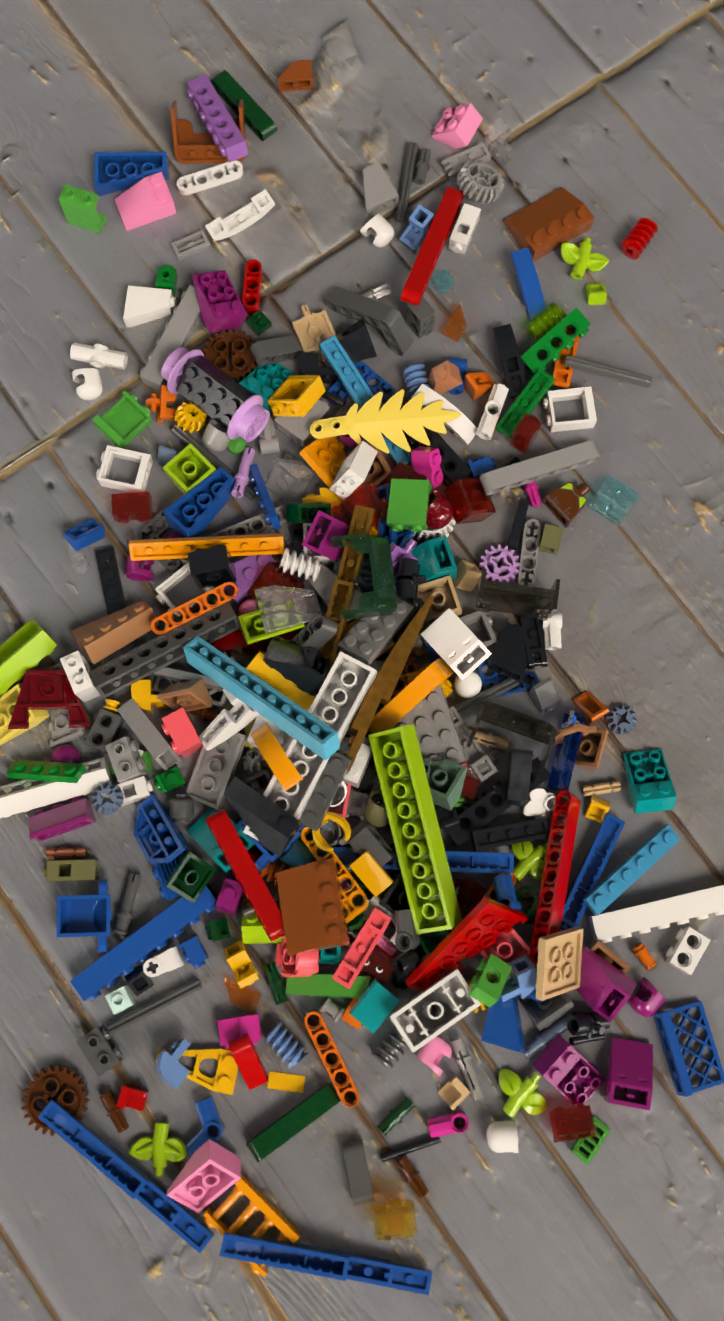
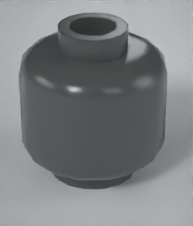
[169,793,194,822]

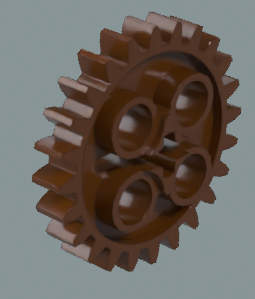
[202,328,258,383]
[21,1064,90,1136]

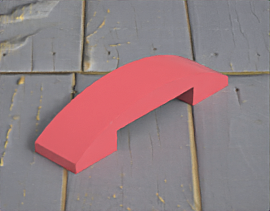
[332,908,392,989]

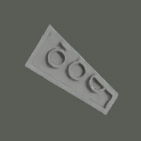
[46,662,86,748]

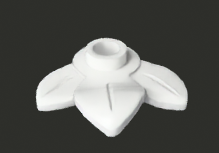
[523,788,556,819]

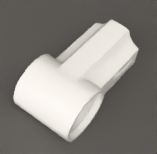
[541,612,562,650]

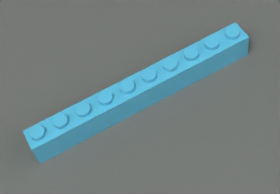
[183,636,340,760]

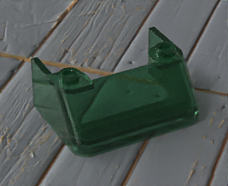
[331,534,398,620]

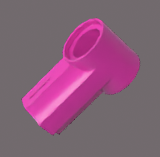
[427,1111,469,1138]

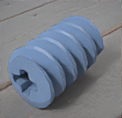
[403,364,430,400]
[265,1022,309,1069]

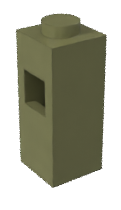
[44,859,99,882]

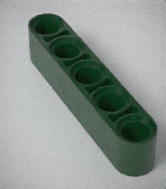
[210,70,277,141]
[246,1083,341,1162]

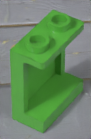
[58,184,107,234]
[92,390,152,448]
[387,479,432,533]

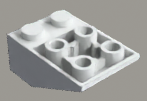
[420,608,492,680]

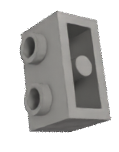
[105,736,147,783]

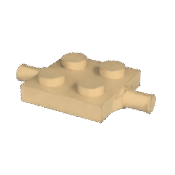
[292,304,339,362]

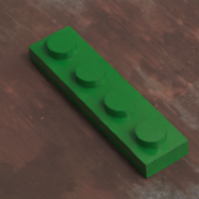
[495,368,555,439]
[7,759,86,783]

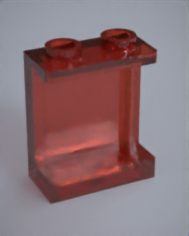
[330,481,389,529]

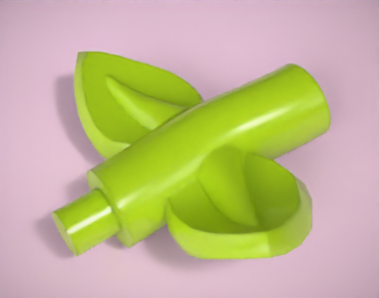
[561,237,609,280]
[511,841,548,882]
[499,1069,547,1118]
[129,1122,187,1176]

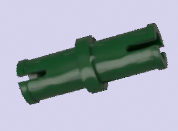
[263,962,288,1005]
[377,1097,415,1136]

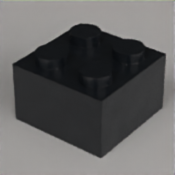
[188,545,237,589]

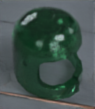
[515,886,539,924]

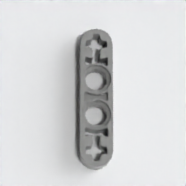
[517,519,541,591]

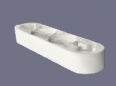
[177,160,243,195]

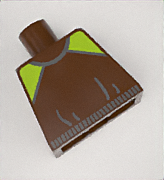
[542,482,590,528]

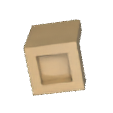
[452,559,483,592]
[438,1075,471,1110]

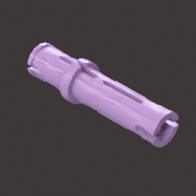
[231,447,256,498]

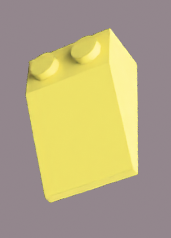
[0,684,50,746]

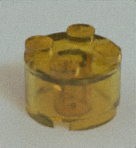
[372,1198,417,1240]

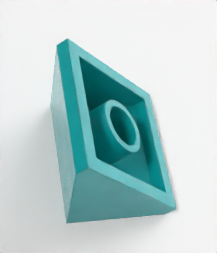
[349,980,400,1034]

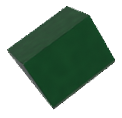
[165,851,217,903]

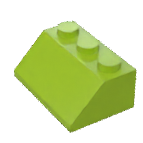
[238,599,305,645]

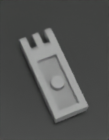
[441,142,492,178]

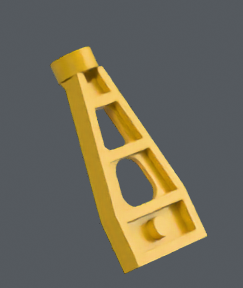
[155,1048,239,1095]

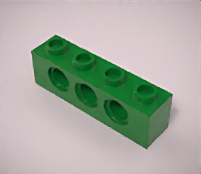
[520,307,591,376]

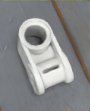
[143,946,184,977]

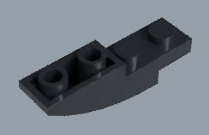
[493,324,526,398]

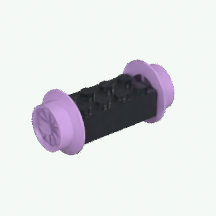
[161,347,270,442]

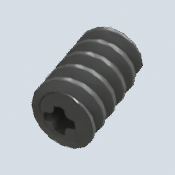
[371,1026,409,1068]

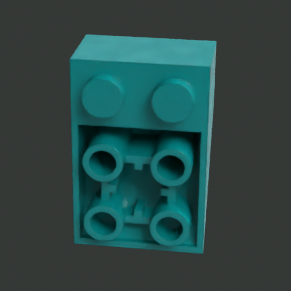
[239,363,296,413]
[411,536,457,585]
[623,748,677,814]
[187,807,255,873]

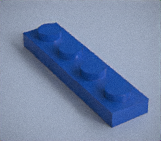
[249,463,281,530]

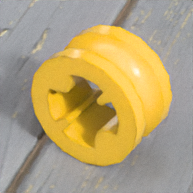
[103,699,122,713]

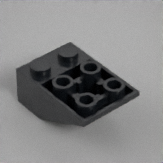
[263,640,331,695]

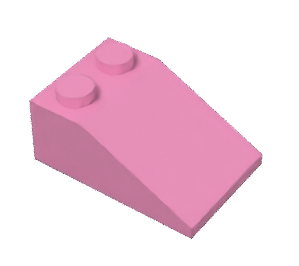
[114,172,176,231]
[167,1139,241,1213]

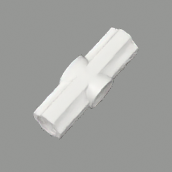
[70,343,128,370]
[476,384,509,440]

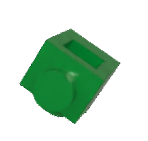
[155,264,178,295]

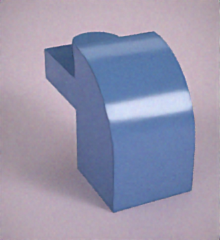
[399,204,434,250]
[499,955,537,1002]
[156,1039,190,1089]

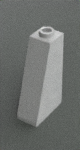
[308,562,374,624]
[117,698,182,771]

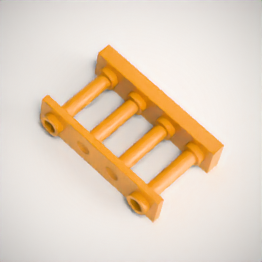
[203,1173,300,1277]

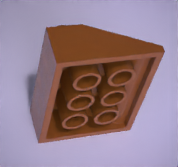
[503,187,594,262]
[276,858,350,956]

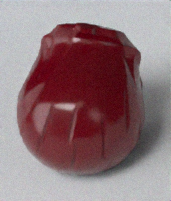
[426,489,453,530]

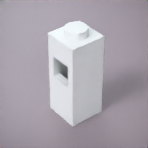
[448,203,481,254]
[101,776,154,807]

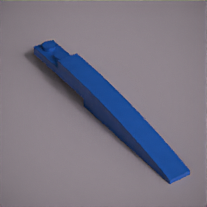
[527,813,625,1003]
[313,847,514,873]
[38,1099,214,1253]
[219,1232,432,1295]

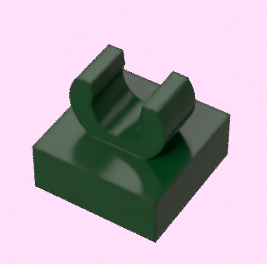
[246,310,272,336]
[205,917,231,942]

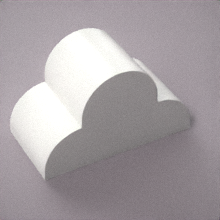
[389,969,481,1053]

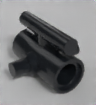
[389,558,426,603]
[567,1011,611,1046]

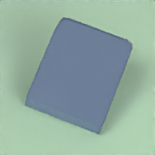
[158,445,178,466]

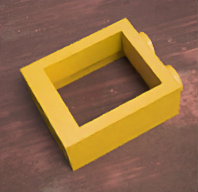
[268,375,326,417]

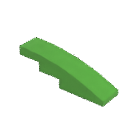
[286,974,371,998]

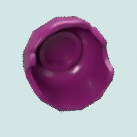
[50,745,81,764]

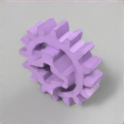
[479,544,520,586]

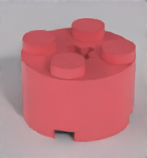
[275,936,319,978]

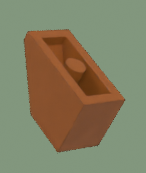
[278,60,314,92]

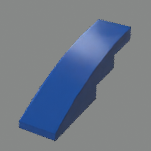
[510,248,549,326]

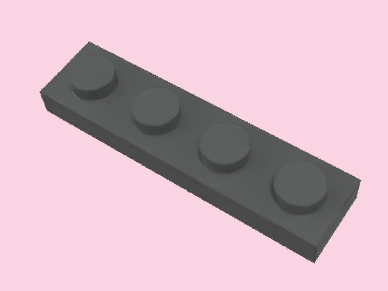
[299,750,353,831]

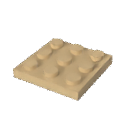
[535,926,583,1001]

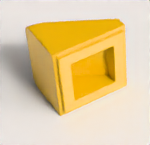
[584,795,610,824]

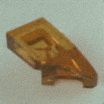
[442,304,467,342]
[224,978,262,1014]

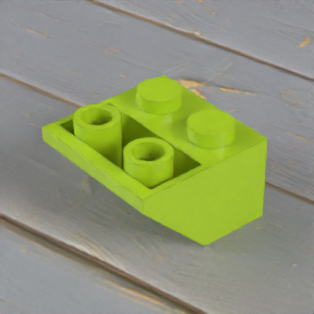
[241,898,283,944]

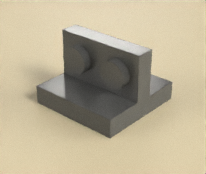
[519,993,574,1032]

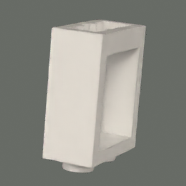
[543,387,597,432]
[330,441,378,500]
[96,445,153,495]
[155,562,214,621]
[60,651,100,702]

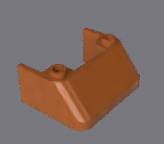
[170,100,245,164]

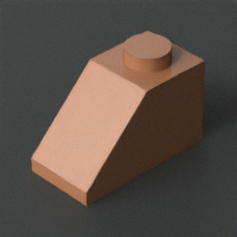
[426,360,463,395]

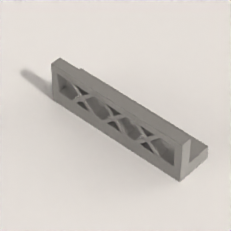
[152,667,228,708]

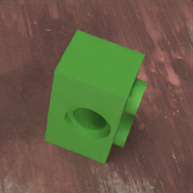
[468,954,512,1008]

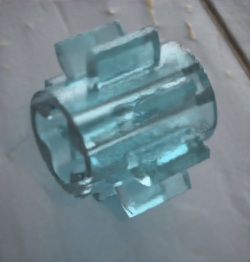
[435,269,454,293]

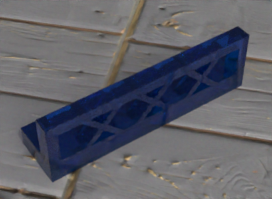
[547,710,585,791]

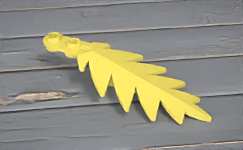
[310,389,461,454]

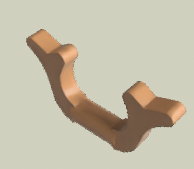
[550,724,597,746]

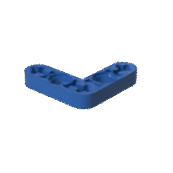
[328,362,395,406]
[477,651,538,699]

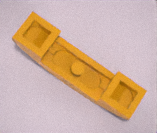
[251,723,303,791]

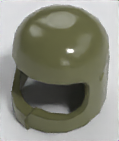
[364,788,389,827]

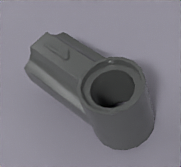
[395,909,420,951]

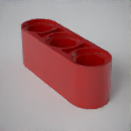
[242,259,263,316]
[228,1033,269,1090]

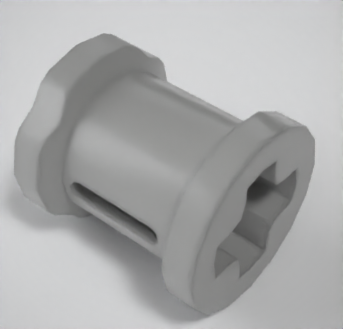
[318,997,345,1024]

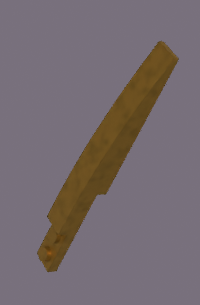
[314,505,375,694]
[344,595,434,774]

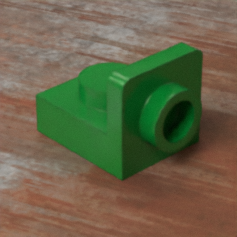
[154,766,186,795]

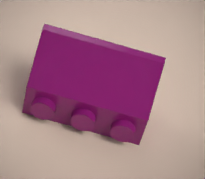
[28,796,96,842]

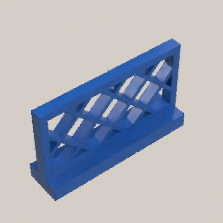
[654,1001,724,1097]

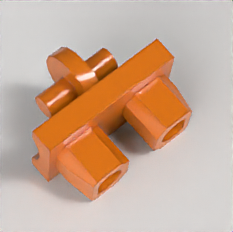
[146,385,176,423]

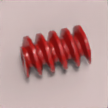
[621,218,658,260]

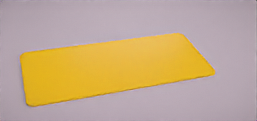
[267,1072,305,1093]

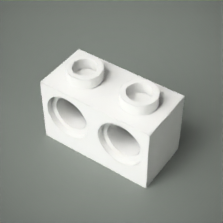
[665,927,711,975]

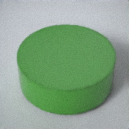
[228,437,246,455]

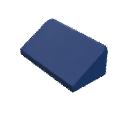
[63,518,105,551]

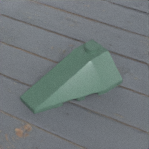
[423,758,467,811]

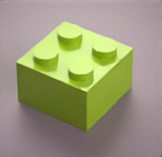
[163,443,216,495]

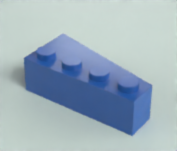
[94,152,169,196]
[163,467,235,538]

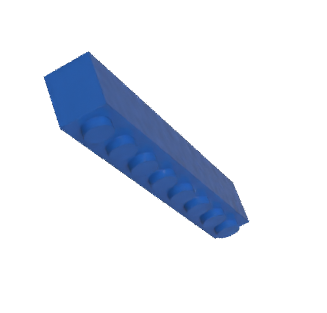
[70,885,217,1002]

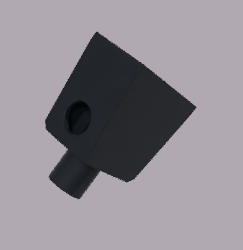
[337,319,377,362]

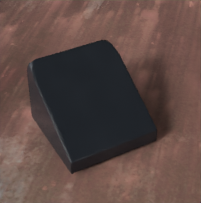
[124,965,154,996]

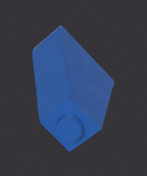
[481,997,526,1053]

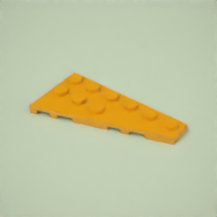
[299,436,378,539]

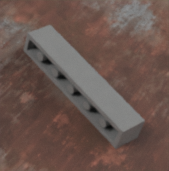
[140,285,202,391]

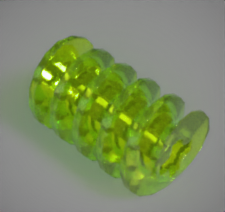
[526,303,566,342]

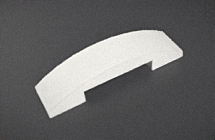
[205,189,275,241]
[411,384,477,445]

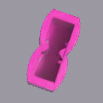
[411,446,443,488]
[217,1014,262,1049]

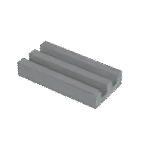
[170,229,211,261]

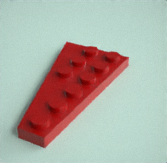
[405,897,529,991]

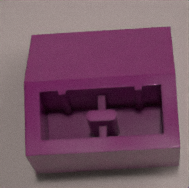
[302,510,350,562]

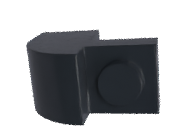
[300,353,336,384]

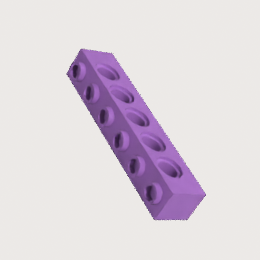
[187,75,249,163]

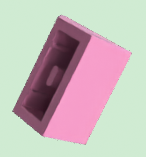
[431,103,483,148]

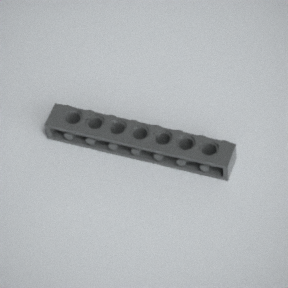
[89,601,241,699]

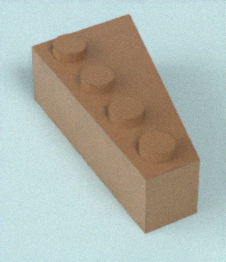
[70,600,160,665]

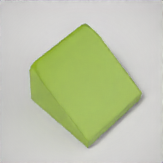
[586,283,607,305]

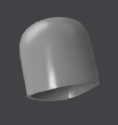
[202,419,231,452]

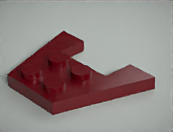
[8,670,90,729]

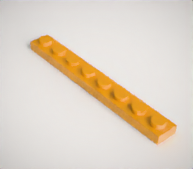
[128,533,284,561]

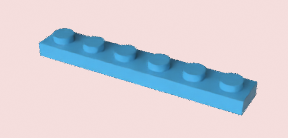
[582,824,681,916]

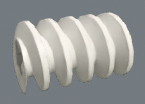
[279,548,322,582]

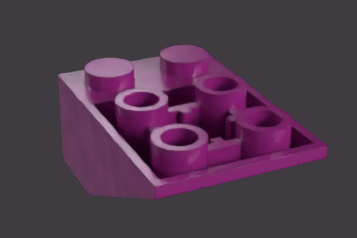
[192,270,247,333]
[577,946,637,1022]
[531,1034,606,1110]
[604,1037,653,1110]

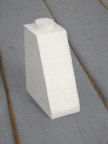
[123,286,176,328]

